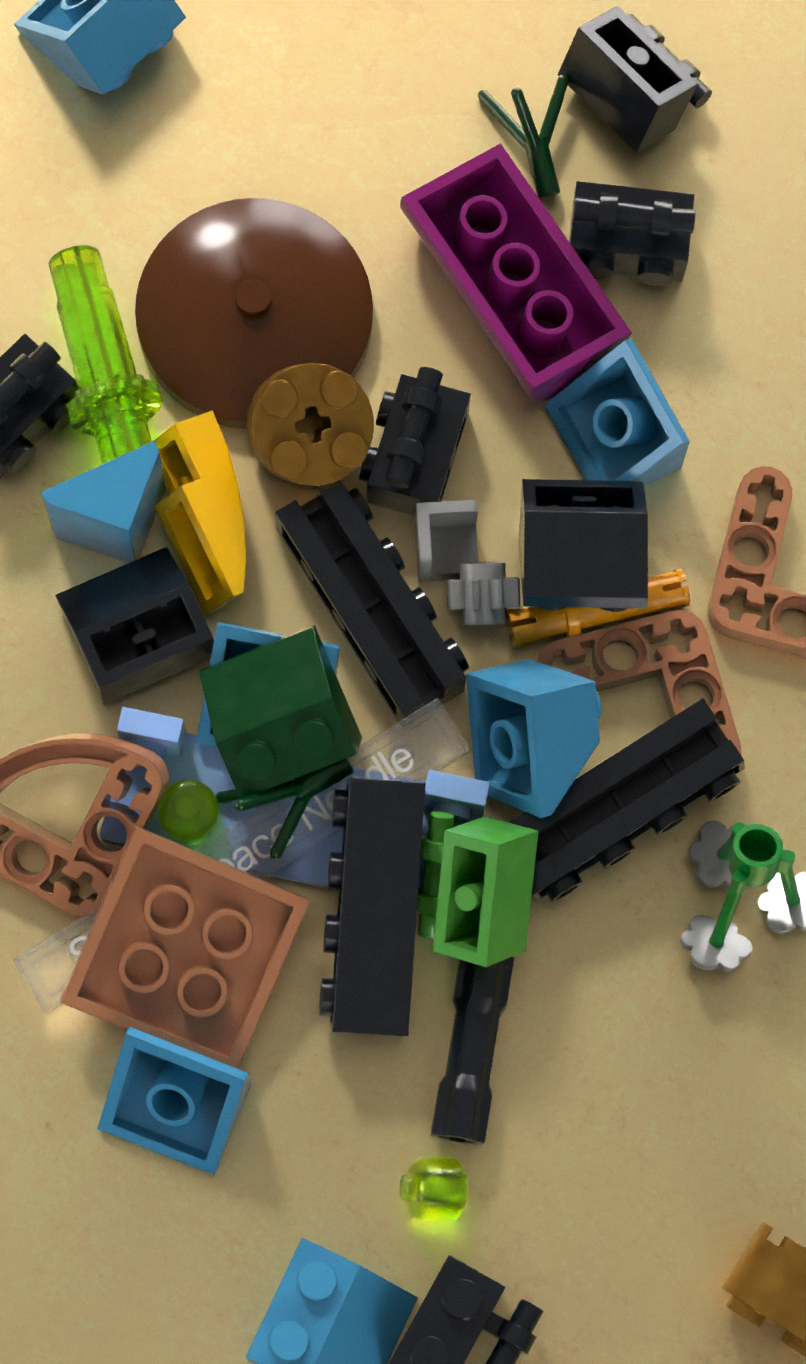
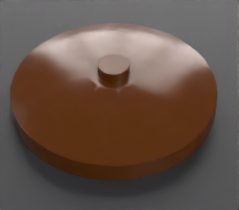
[135,198,373,429]

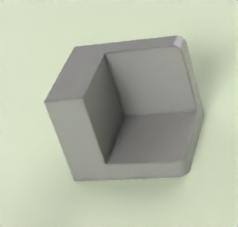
[415,500,479,582]

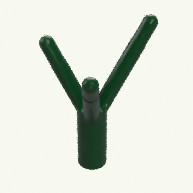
[478,75,569,198]
[216,759,354,860]

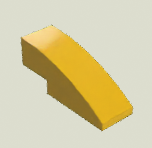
[152,410,246,615]

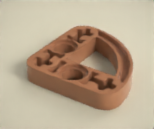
[0,733,170,917]

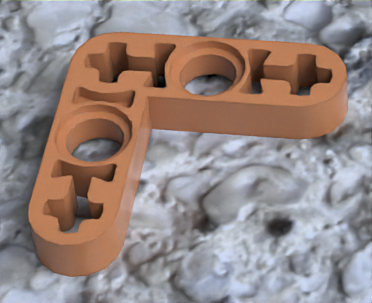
[708,466,806,658]
[536,610,742,755]

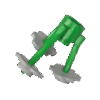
[680,820,806,972]

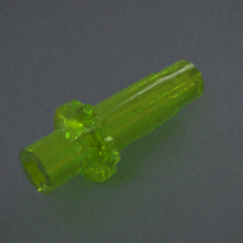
[48,245,163,464]

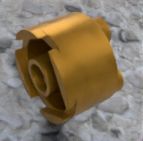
[245,363,374,486]
[722,1222,806,1357]

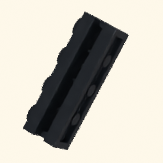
[275,480,469,729]
[508,698,745,902]
[319,777,426,1036]

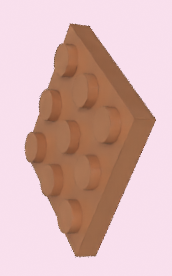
[60,825,310,1069]

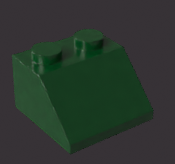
[199,625,362,799]

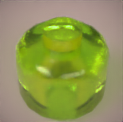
[157,779,221,845]
[399,1156,468,1221]

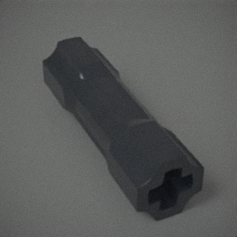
[430,957,514,1145]

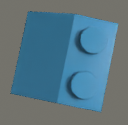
[14,0,186,95]
[466,659,601,818]
[246,1238,418,1364]

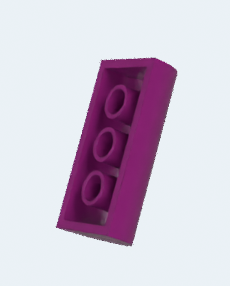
[400,143,632,402]

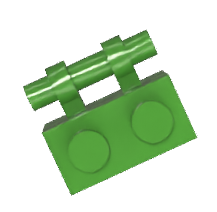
[417,811,539,967]

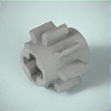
[447,562,520,625]

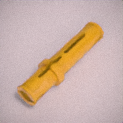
[506,568,690,648]

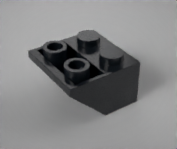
[519,479,648,612]
[55,547,214,705]

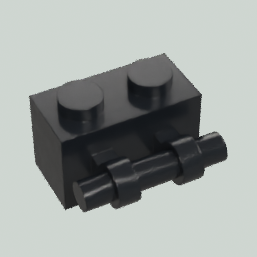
[557,6,712,153]
[569,181,696,286]
[0,334,81,479]
[359,367,471,516]
[389,1255,544,1364]

